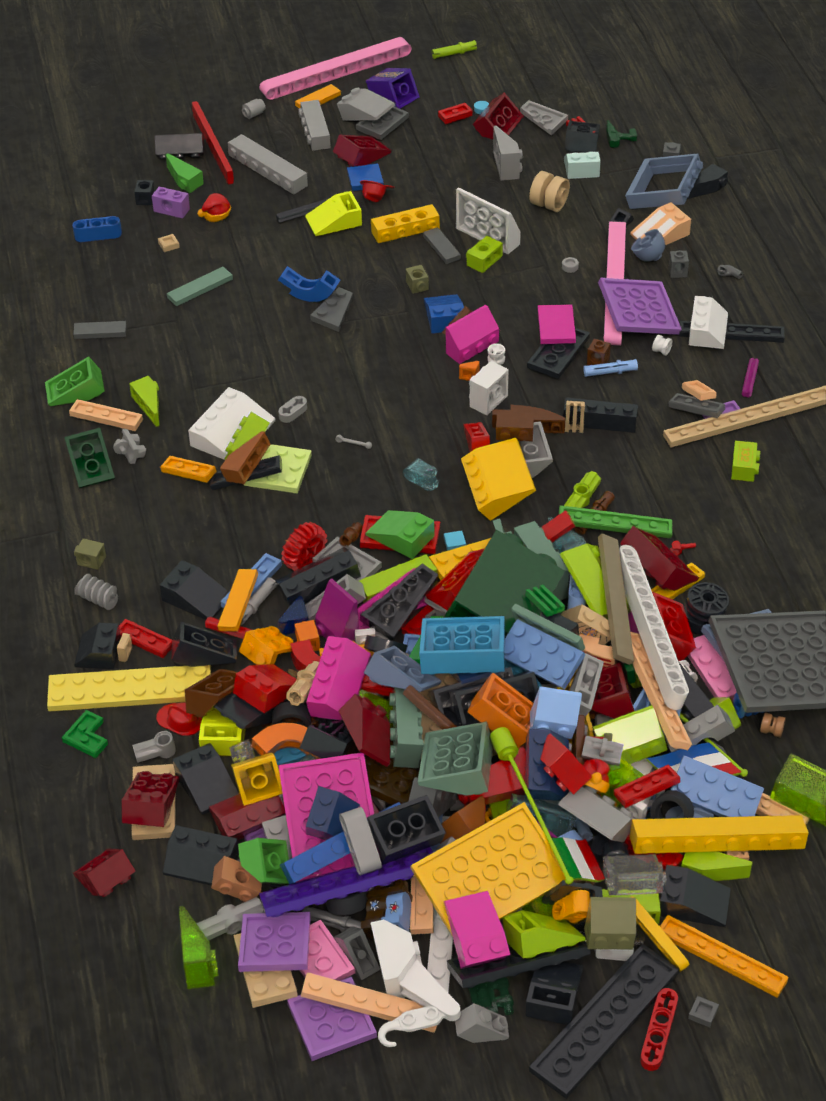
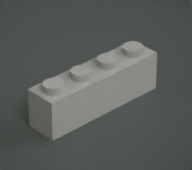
[298,100,331,151]

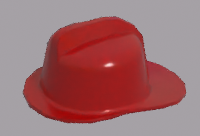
[360,180,395,202]
[156,702,202,736]

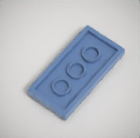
[505,619,585,690]
[671,755,764,817]

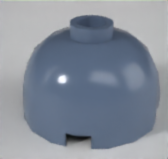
[631,229,665,262]

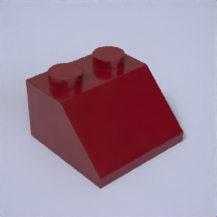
[73,849,135,897]

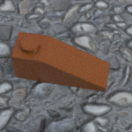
[220,431,271,484]

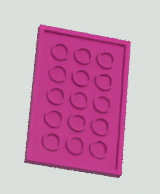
[278,753,374,883]

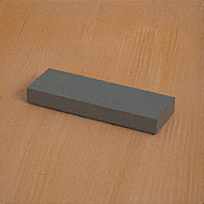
[423,227,461,264]
[73,321,127,339]
[669,393,726,418]

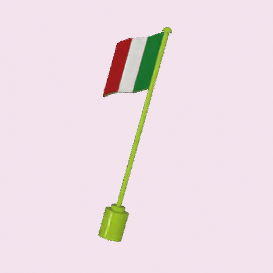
[490,727,605,884]

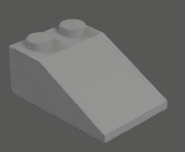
[337,88,395,120]
[493,126,523,180]

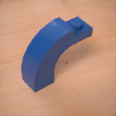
[278,266,340,302]

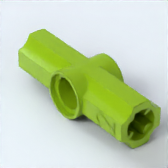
[564,471,601,508]

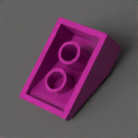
[315,579,359,642]

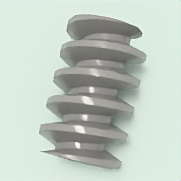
[75,574,118,610]

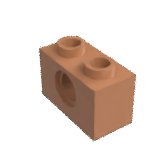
[212,856,262,902]

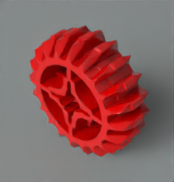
[281,522,327,571]

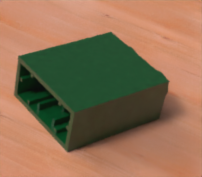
[443,530,565,638]

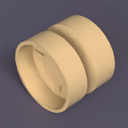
[529,171,570,212]

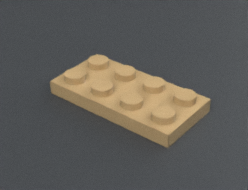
[132,764,176,840]
[233,933,298,1008]

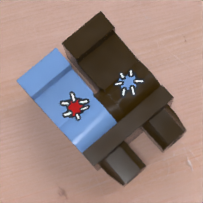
[361,879,413,940]

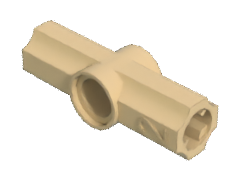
[286,661,319,706]

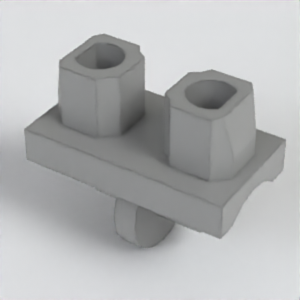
[113,429,146,464]
[581,736,624,766]

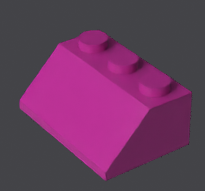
[446,305,499,364]

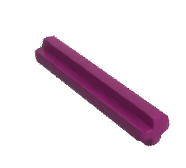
[742,358,759,398]

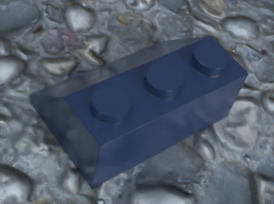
[525,729,569,801]

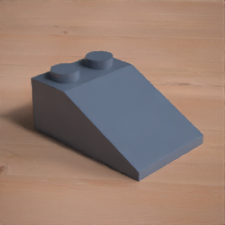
[364,646,442,692]

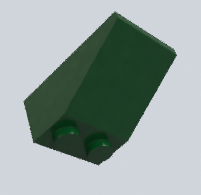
[64,428,115,488]

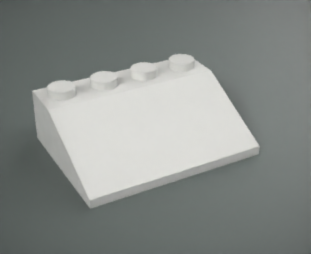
[456,187,520,254]
[188,387,275,460]

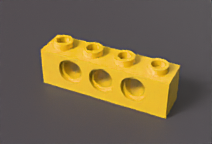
[371,204,440,243]

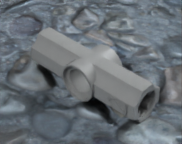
[196,897,265,942]

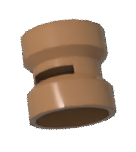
[760,712,786,738]

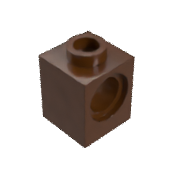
[587,338,611,366]

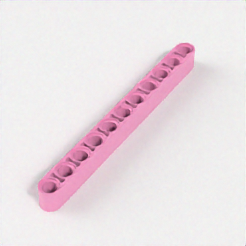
[259,37,412,100]
[604,222,626,346]

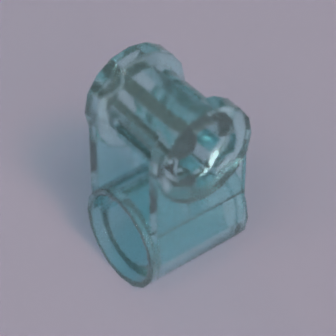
[403,458,438,490]

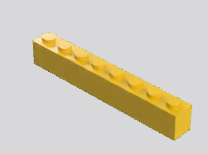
[629,815,809,854]

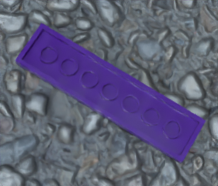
[259,847,434,917]

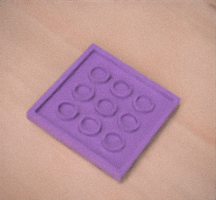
[598,278,682,335]

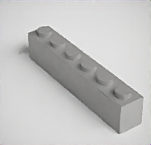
[228,134,308,194]

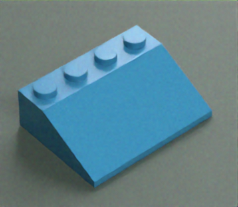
[419,616,505,675]

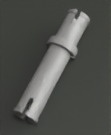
[241,577,277,625]

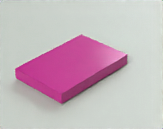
[538,305,576,344]

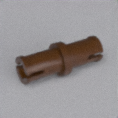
[339,522,363,547]

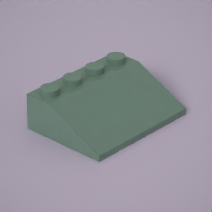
[418,721,493,796]

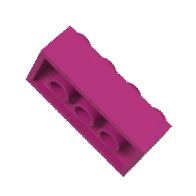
[306,636,371,720]

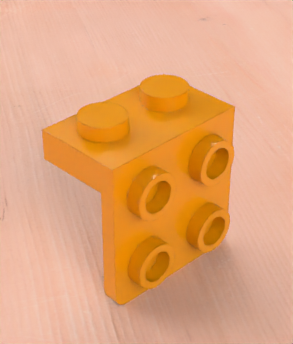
[239,626,294,665]

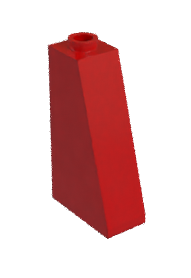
[457,747,526,805]

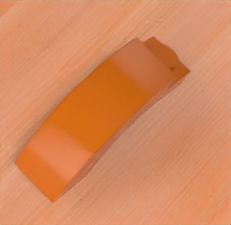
[252,723,321,760]

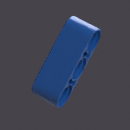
[72,216,122,242]

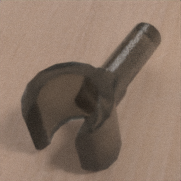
[633,924,645,951]

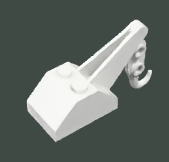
[371,920,461,1047]

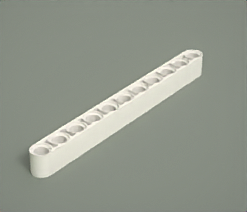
[619,545,689,710]

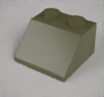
[584,897,636,950]

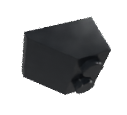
[74,623,121,669]

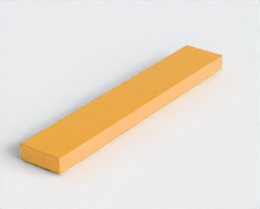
[660,915,789,998]

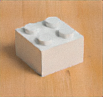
[469,361,508,415]

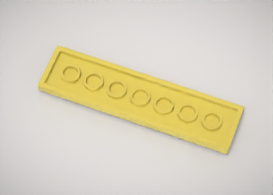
[47,665,211,711]

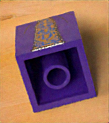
[366,68,420,109]

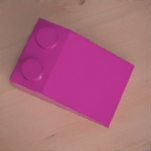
[444,891,510,969]

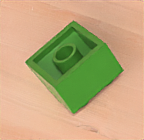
[238,838,289,884]

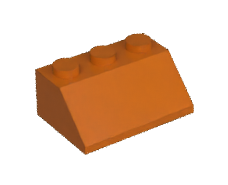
[468,673,533,748]

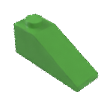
[166,153,203,193]

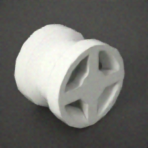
[652,335,672,356]
[488,344,505,365]

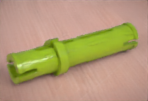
[432,40,477,59]

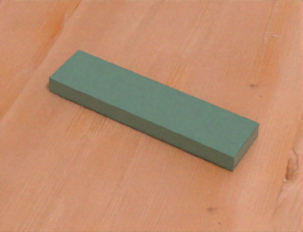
[167,267,233,306]
[511,604,585,651]

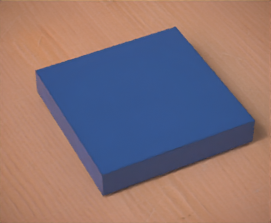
[347,164,384,191]

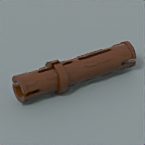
[574,491,615,535]

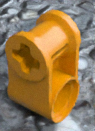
[552,890,590,924]

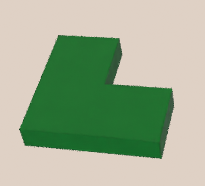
[62,710,108,758]

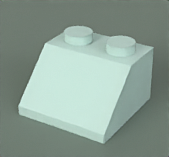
[564,152,600,179]

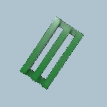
[526,585,565,617]

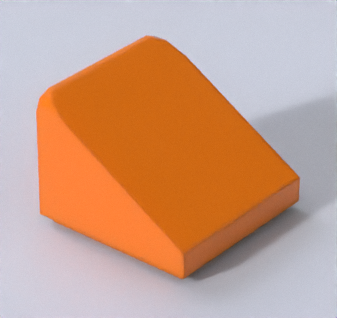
[459,361,480,381]

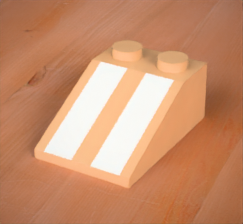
[630,202,691,245]

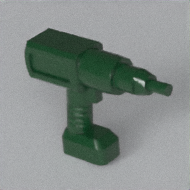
[606,120,637,148]

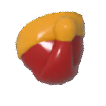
[197,193,231,222]
[583,758,610,793]

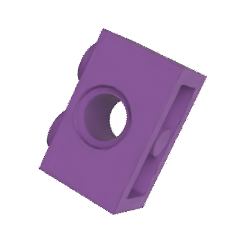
[152,187,190,218]

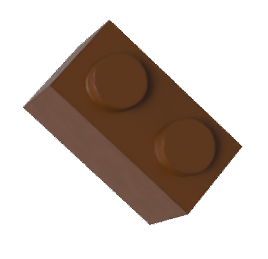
[496,411,534,442]

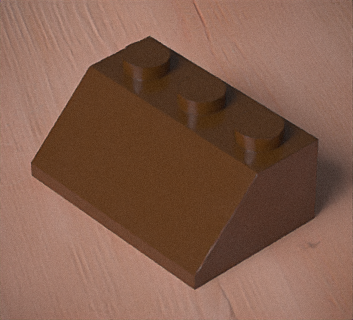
[185,669,238,717]

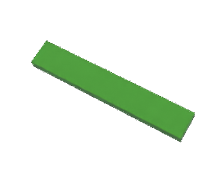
[559,505,672,538]

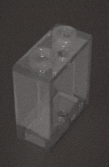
[603,854,666,896]

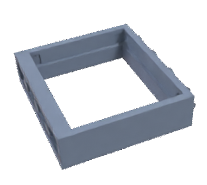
[625,154,703,209]

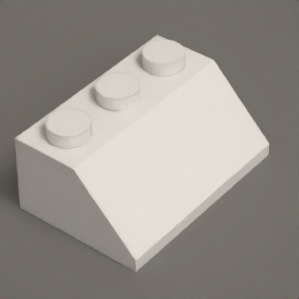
[689,296,728,349]

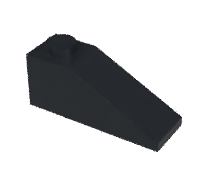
[687,164,728,199]

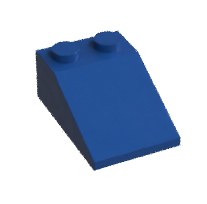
[424,294,464,333]

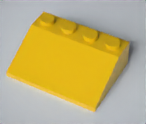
[461,438,536,521]

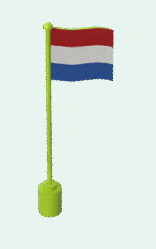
[630,671,748,777]

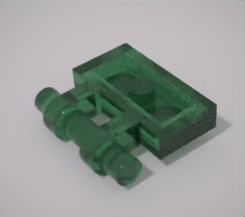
[468,977,514,1015]

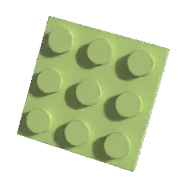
[244,445,312,494]

